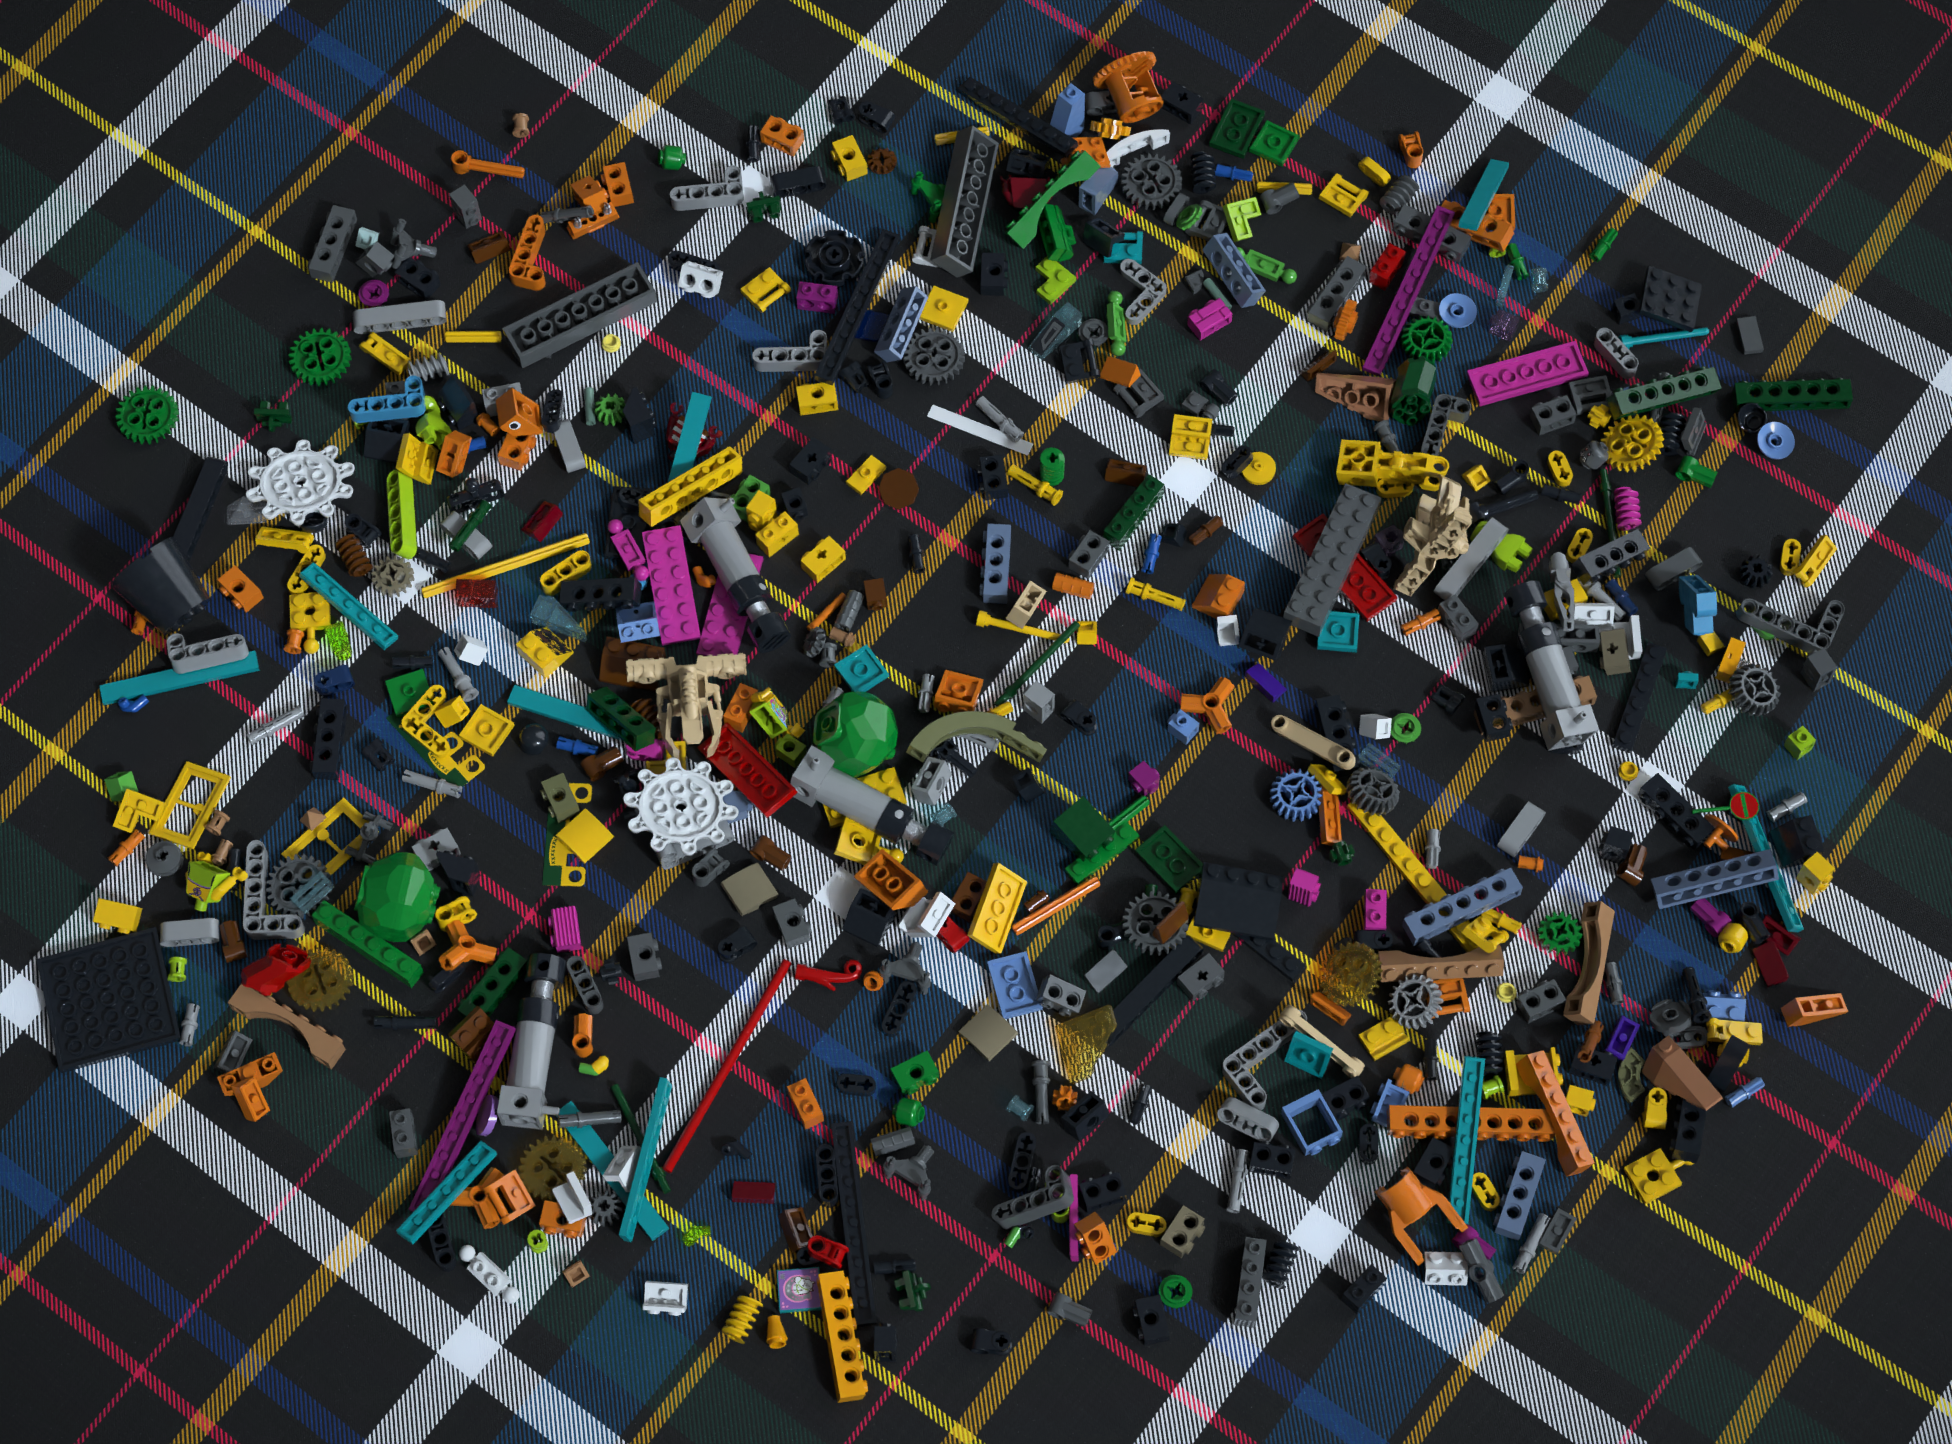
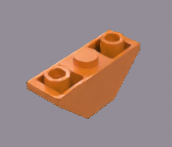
[217,1052,283,1096]

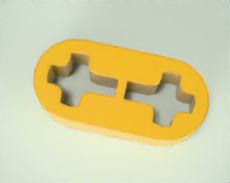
[1358,156,1391,187]
[1547,451,1573,487]
[1376,479,1414,498]
[1566,528,1593,563]
[1780,539,1801,576]
[1472,1172,1500,1211]
[1127,1212,1166,1237]

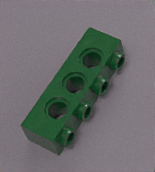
[1103,474,1165,551]
[586,687,656,751]
[457,947,528,1019]

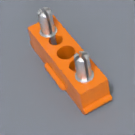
[566,202,620,239]

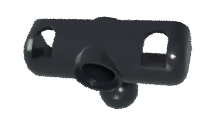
[446,478,505,514]

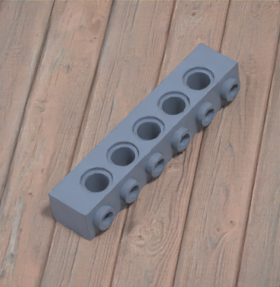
[1651,849,1779,909]
[1402,868,1523,946]

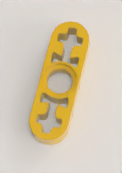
[287,545,326,595]

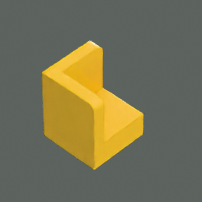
[434,695,471,728]

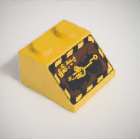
[516,627,574,679]

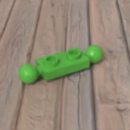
[1237,247,1297,284]
[1107,291,1126,356]

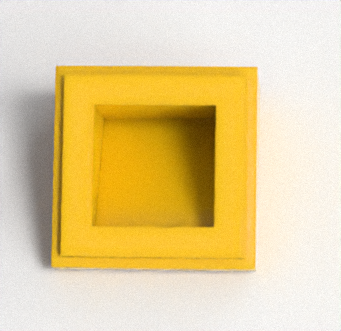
[1462,465,1491,492]
[1077,621,1097,645]
[1697,631,1725,656]

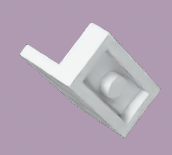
[1613,615,1642,660]
[602,1146,641,1192]
[552,1171,592,1224]

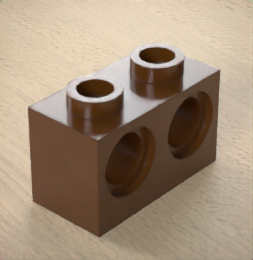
[950,872,987,923]

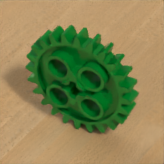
[289,328,352,386]
[115,385,179,444]

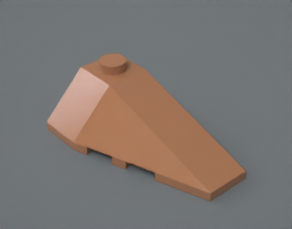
[1315,373,1397,421]
[1642,1035,1723,1111]

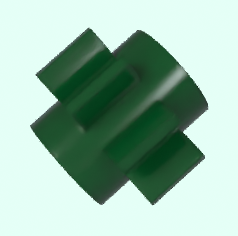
[1329,841,1355,866]

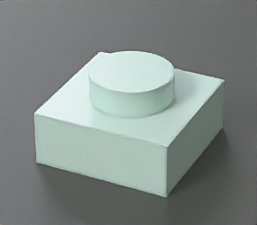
[355,227,379,249]

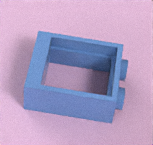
[616,601,660,643]
[1281,1089,1343,1156]

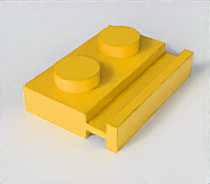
[1358,1015,1409,1061]

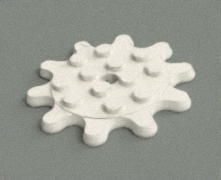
[246,440,355,526]
[624,757,739,856]

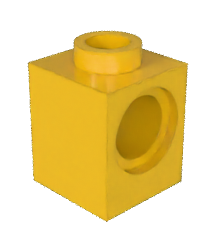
[1566,1085,1596,1117]

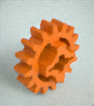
[1333,299,1358,341]

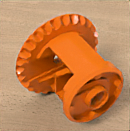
[1093,51,1163,123]

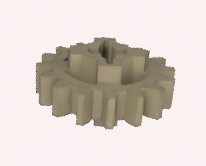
[371,555,415,598]

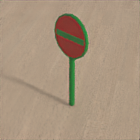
[1692,792,1759,820]

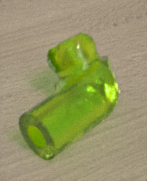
[683,1225,711,1247]

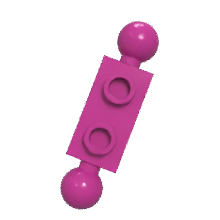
[608,519,649,581]

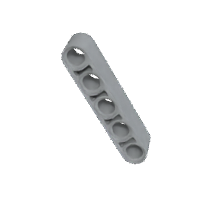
[352,300,446,334]
[1434,517,1509,601]

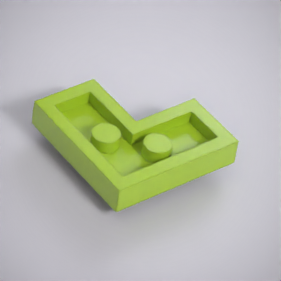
[1222,197,1261,242]
[1036,257,1076,305]

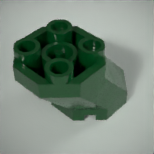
[1391,356,1436,426]

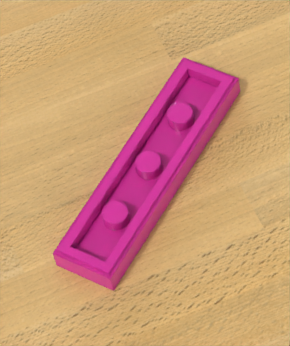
[1069,1174,1079,1261]

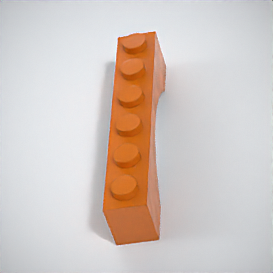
[1516,1050,1595,1177]

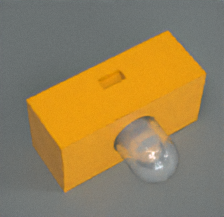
[1715,637,1751,684]

